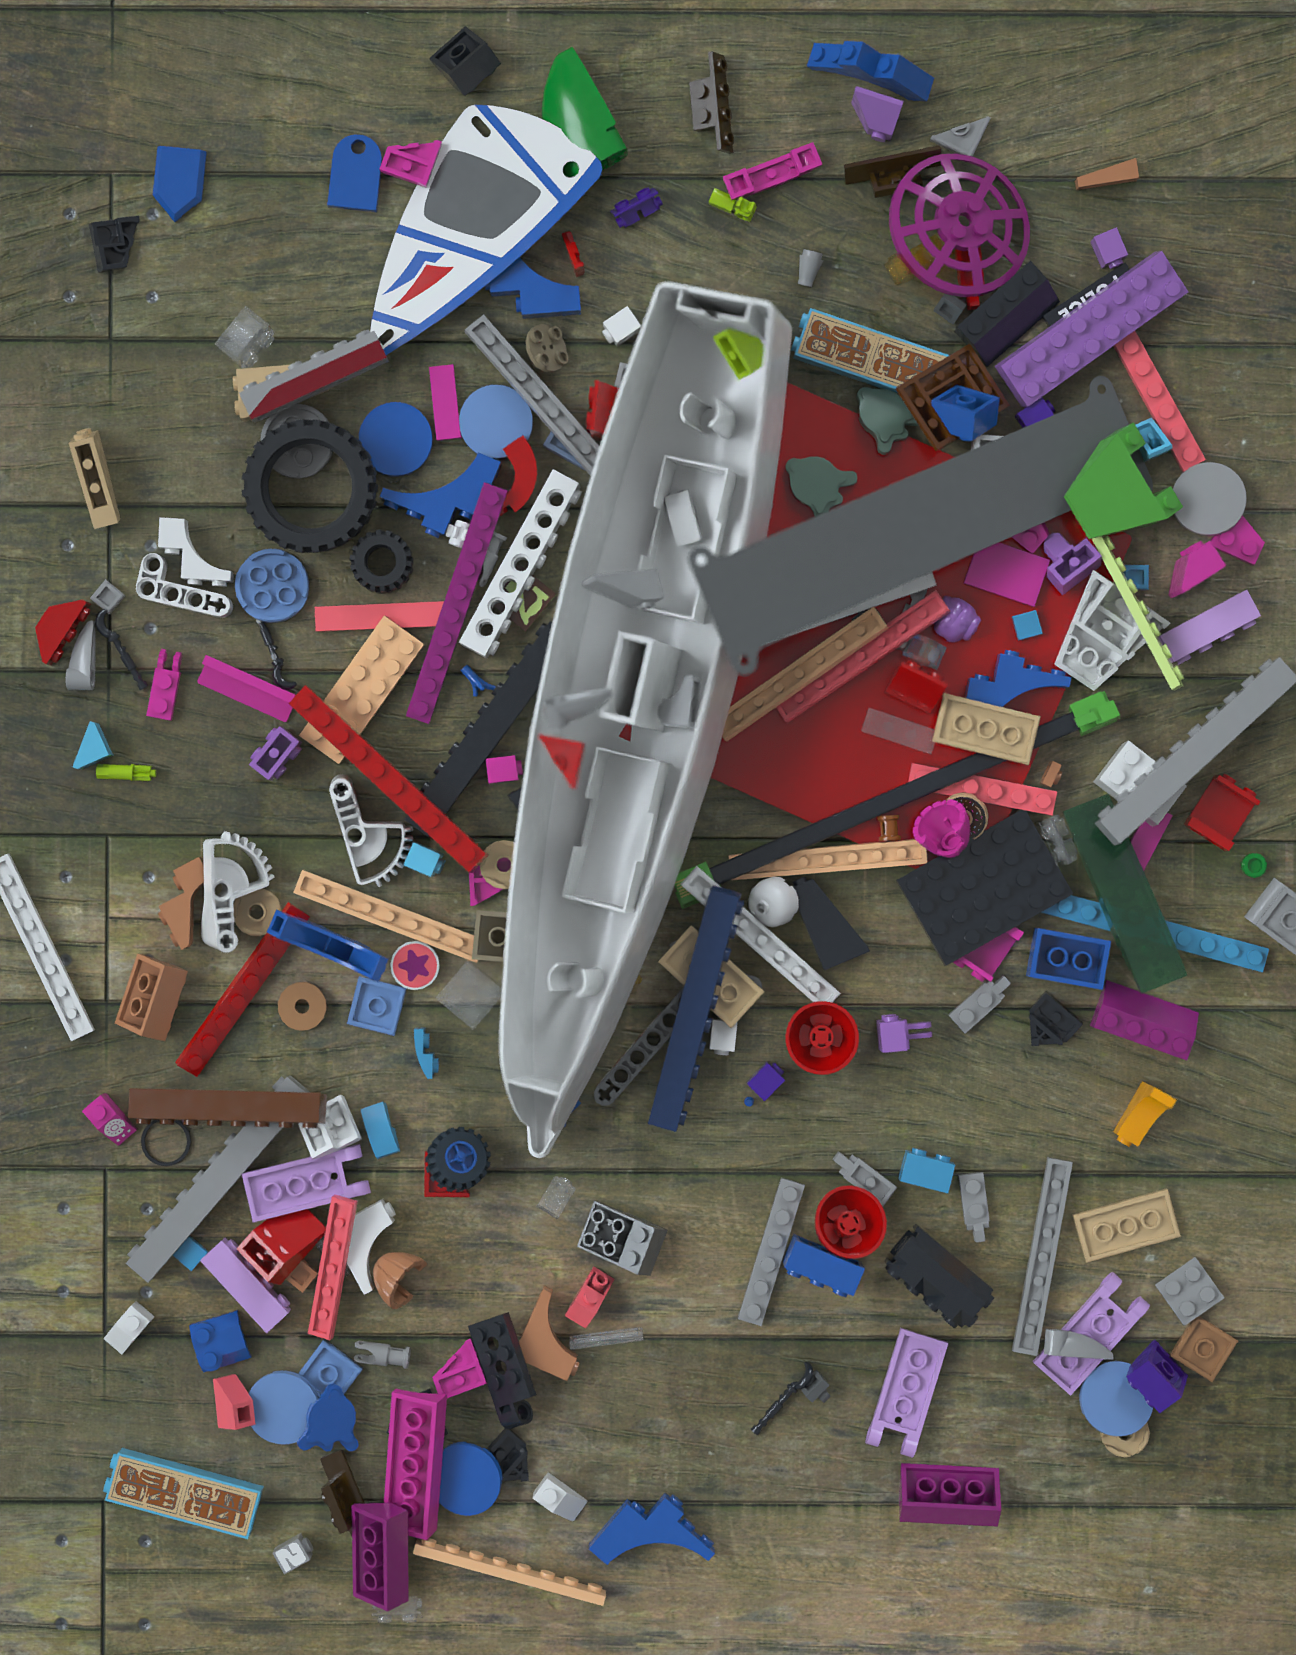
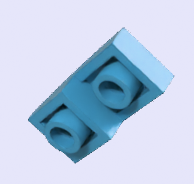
[414,1028,439,1079]
[360,1102,400,1159]

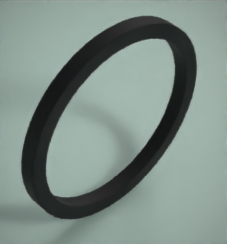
[141,1120,191,1166]

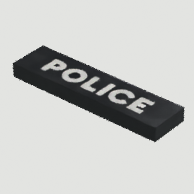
[1043,262,1130,327]

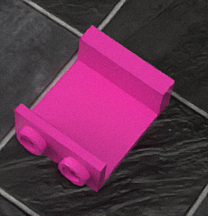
[953,927,1024,983]

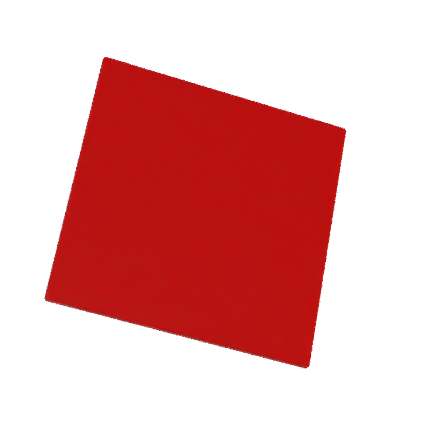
[619,382,1132,869]

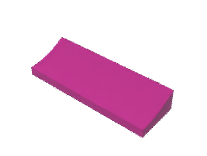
[384,1389,447,1540]

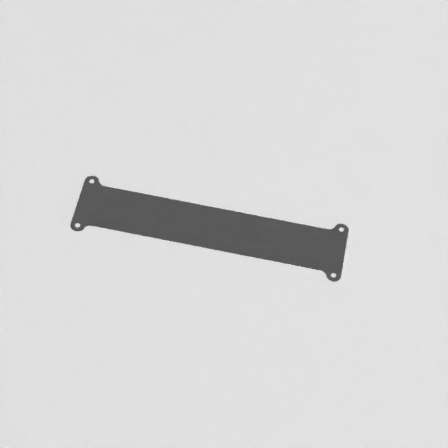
[688,376,1153,675]

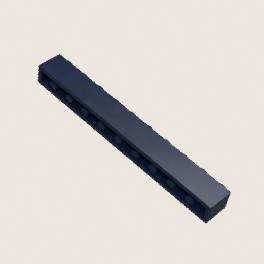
[648,885,744,1132]

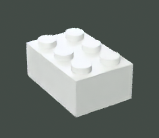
[1094,741,1187,827]

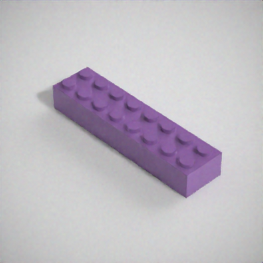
[994,251,1188,407]

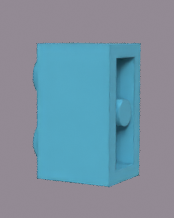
[404,842,446,877]

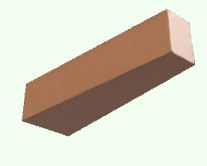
[1075,158,1139,190]

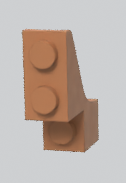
[158,857,204,950]

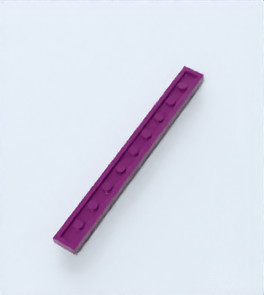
[406,482,508,724]

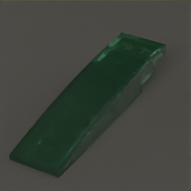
[1063,794,1188,994]

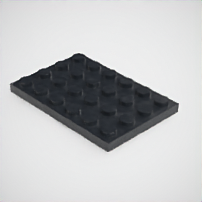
[896,810,1074,966]

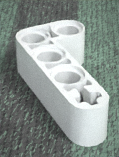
[136,553,233,618]

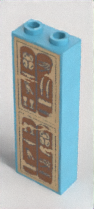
[791,308,950,394]
[103,1448,264,1539]

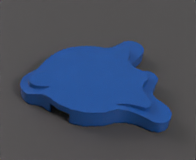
[297,1384,359,1451]

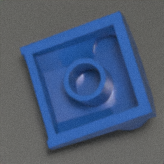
[189,1310,252,1373]

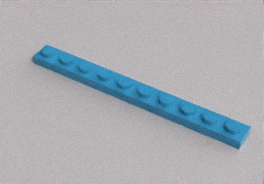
[1041,895,1269,972]

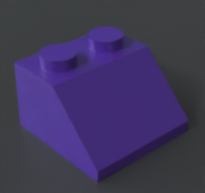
[1126,1340,1188,1413]

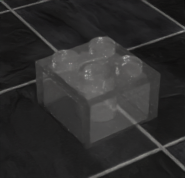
[215,306,275,369]
[436,960,502,1030]

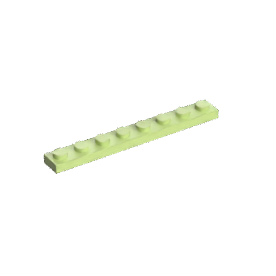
[1092,535,1184,690]

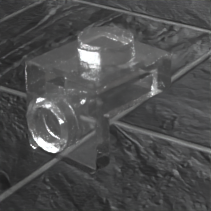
[536,1176,576,1219]

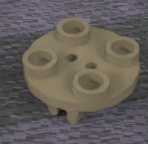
[526,324,569,373]

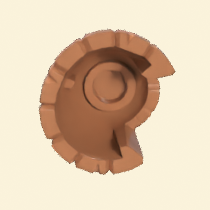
[373,1252,427,1309]

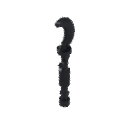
[95,609,148,691]
[256,619,297,690]
[751,1361,814,1436]

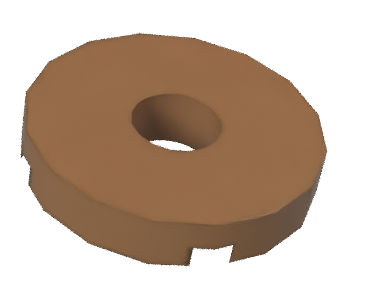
[278,982,327,1031]

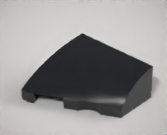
[89,215,140,273]

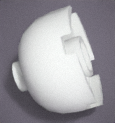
[748,876,798,927]

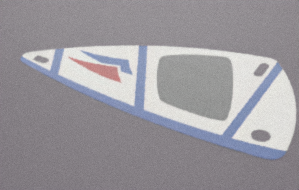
[370,105,602,355]

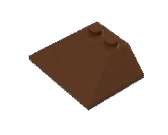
[895,344,1010,451]

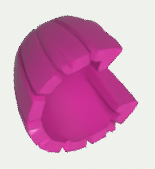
[913,800,970,858]

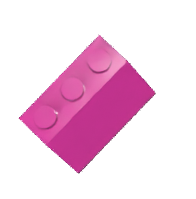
[1168,540,1226,598]

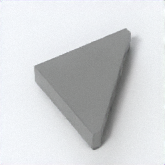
[930,116,991,156]

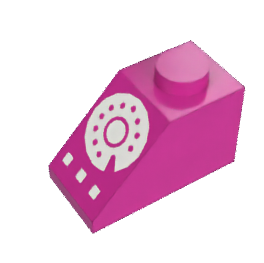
[82,1093,138,1146]

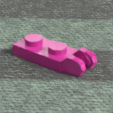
[146,649,182,721]

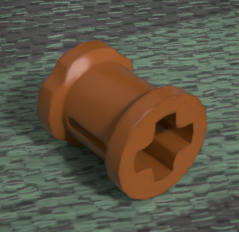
[877,815,901,841]

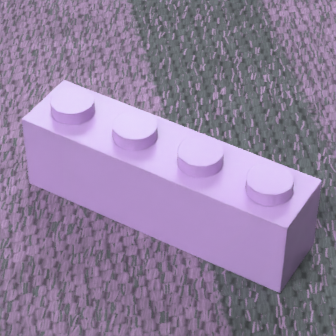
[1158,590,1261,665]
[200,1237,291,1333]

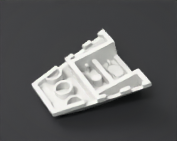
[1054,570,1170,691]

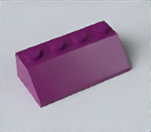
[1090,980,1199,1060]
[899,1463,1001,1527]
[352,1503,409,1612]

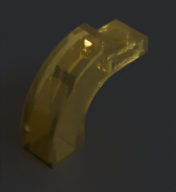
[884,233,955,286]

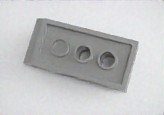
[1244,878,1296,955]

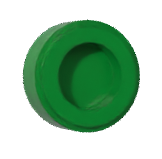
[1241,853,1267,878]

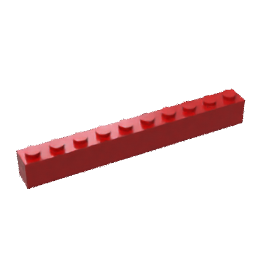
[288,685,489,873]

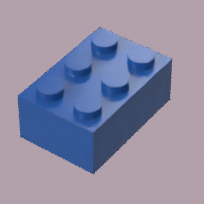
[1026,927,1111,990]
[782,1234,865,1297]

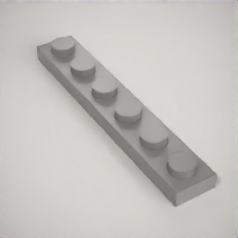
[738,1177,805,1326]

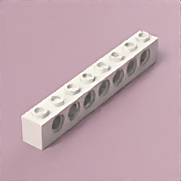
[459,469,582,659]

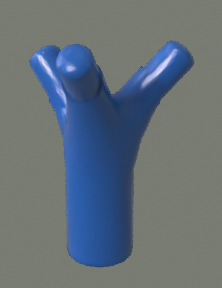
[461,665,496,697]

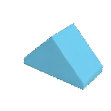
[1136,418,1173,462]
[73,721,113,770]

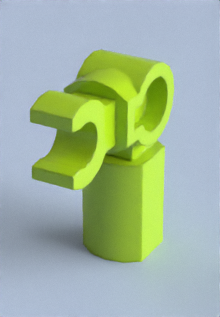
[709,188,757,222]

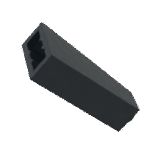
[792,876,870,970]

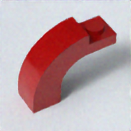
[499,435,537,517]

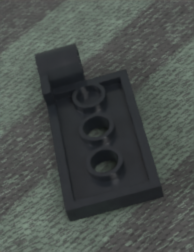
[468,1312,536,1429]

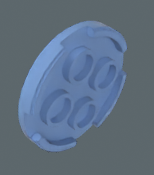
[459,385,533,459]
[235,549,309,623]
[1079,1361,1153,1436]
[249,1370,319,1444]

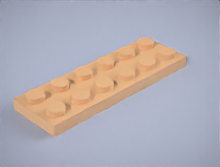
[299,616,425,764]

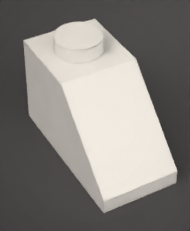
[103,1301,154,1354]
[533,1472,588,1521]

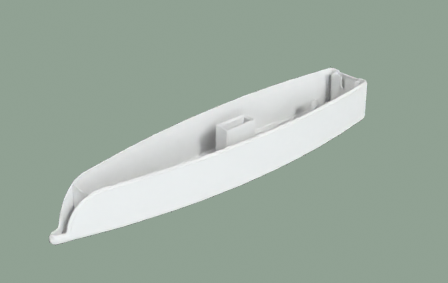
[500,282,792,1158]

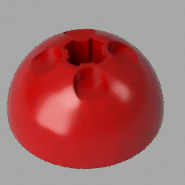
[785,1001,859,1075]
[814,1186,887,1259]

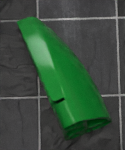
[542,47,628,178]

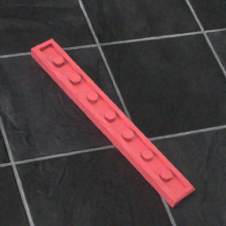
[776,590,951,723]

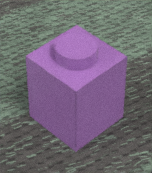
[1090,227,1128,269]

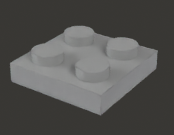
[1155,1257,1224,1326]

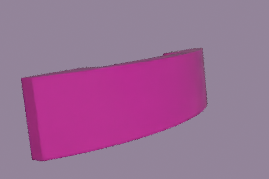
[722,142,822,200]

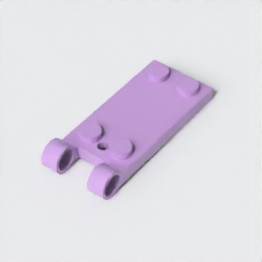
[242,1144,371,1222]
[1033,1272,1150,1396]
[865,1327,948,1458]

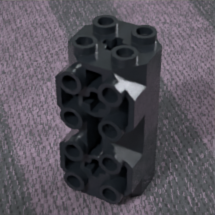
[884,1224,994,1329]

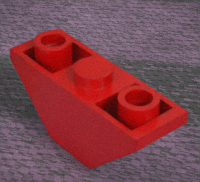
[35,600,91,665]

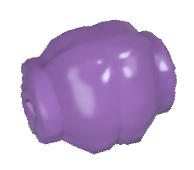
[933,596,981,642]

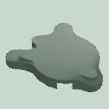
[856,387,919,455]
[786,457,857,517]

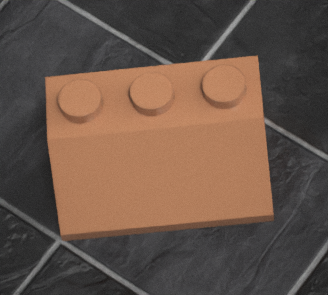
[115,953,188,1041]

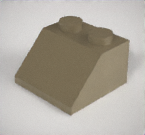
[472,910,508,962]

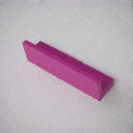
[197,655,296,722]

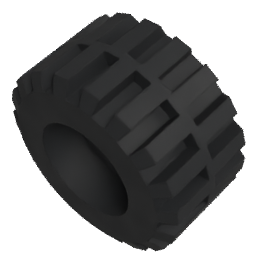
[350,530,414,594]

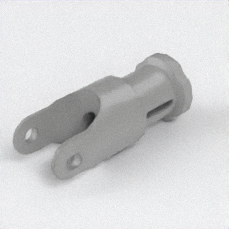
[479,532,507,587]
[354,1341,411,1369]

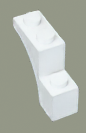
[158,518,234,587]

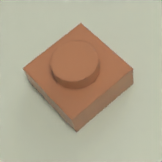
[1039,761,1063,788]
[286,1260,318,1293]

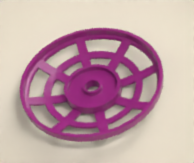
[889,153,1030,297]

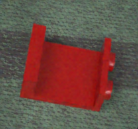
[1183,774,1261,851]

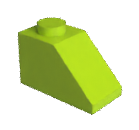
[713,328,765,380]

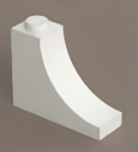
[347,1199,396,1295]

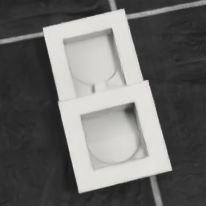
[665,489,702,547]

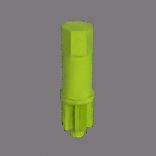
[96,764,156,781]

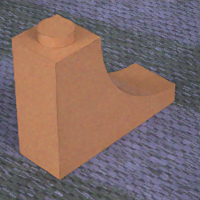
[519,1286,580,1381]

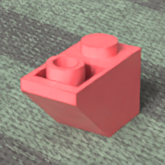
[565,1267,614,1329]
[213,1374,256,1430]

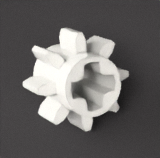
[445,520,470,548]

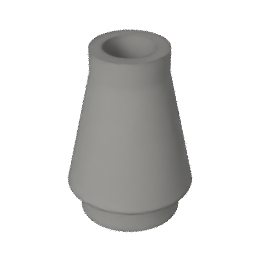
[798,249,823,287]

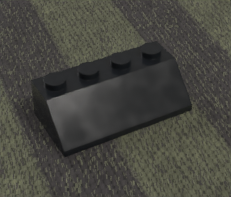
[954,261,1060,367]

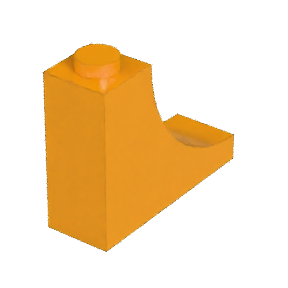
[1113,1081,1176,1147]

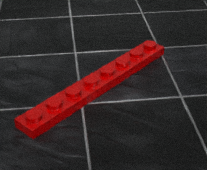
[175,902,310,1077]

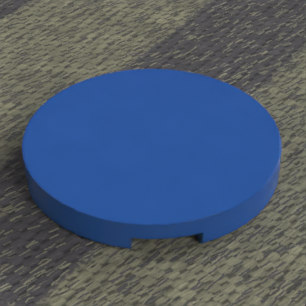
[359,402,433,477]
[439,1442,503,1516]

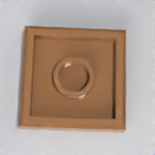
[1170,1316,1238,1382]

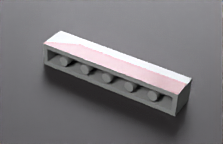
[239,330,389,423]

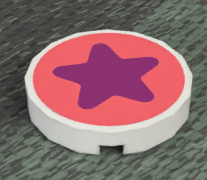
[390,941,440,990]

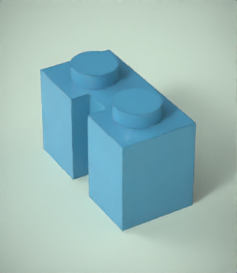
[898,1148,955,1193]

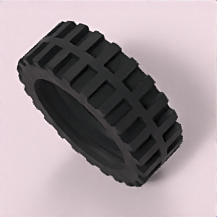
[242,419,378,553]

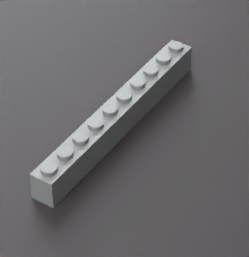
[1095,657,1296,845]
[126,1075,311,1283]

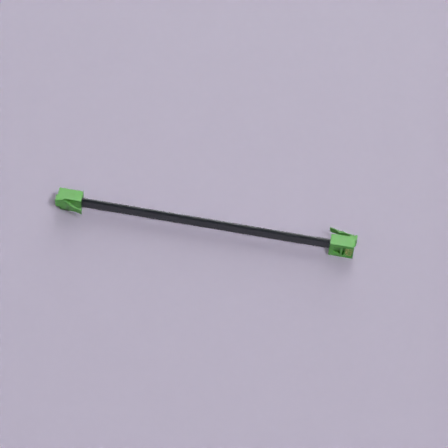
[674,691,1120,909]

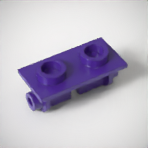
[610,187,663,228]

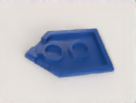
[153,146,207,222]

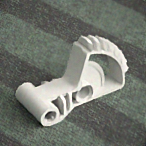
[330,774,413,887]
[201,831,275,952]

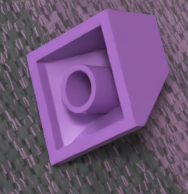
[851,86,903,142]

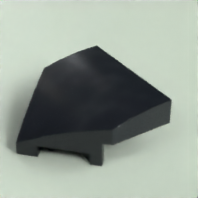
[1029,991,1083,1046]
[486,1429,529,1482]

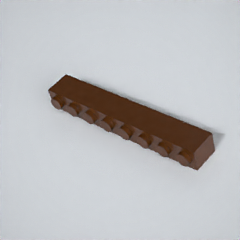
[128,1088,327,1129]

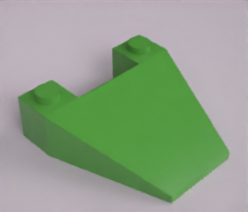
[1064,422,1183,539]

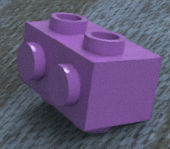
[249,726,302,781]

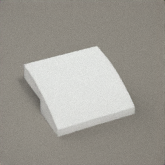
[298,1095,362,1159]

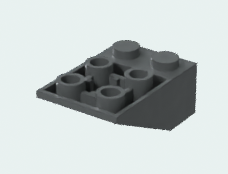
[577,1201,668,1276]

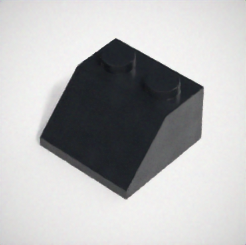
[429,26,501,96]

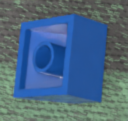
[931,385,1000,441]

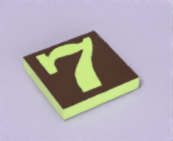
[494,563,556,632]

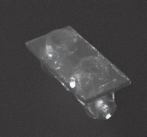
[1039,814,1078,867]
[372,1596,423,1623]

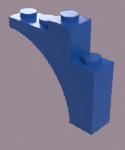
[807,41,934,101]
[485,257,581,319]
[380,452,502,538]
[964,650,1071,707]
[267,909,388,982]
[589,1493,715,1565]

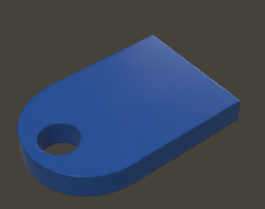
[327,134,382,212]

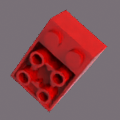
[586,380,620,441]
[884,661,948,714]
[237,1209,326,1285]

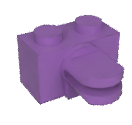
[1044,533,1102,595]
[876,1014,932,1053]

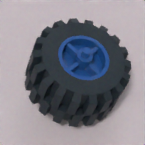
[425,1127,491,1192]

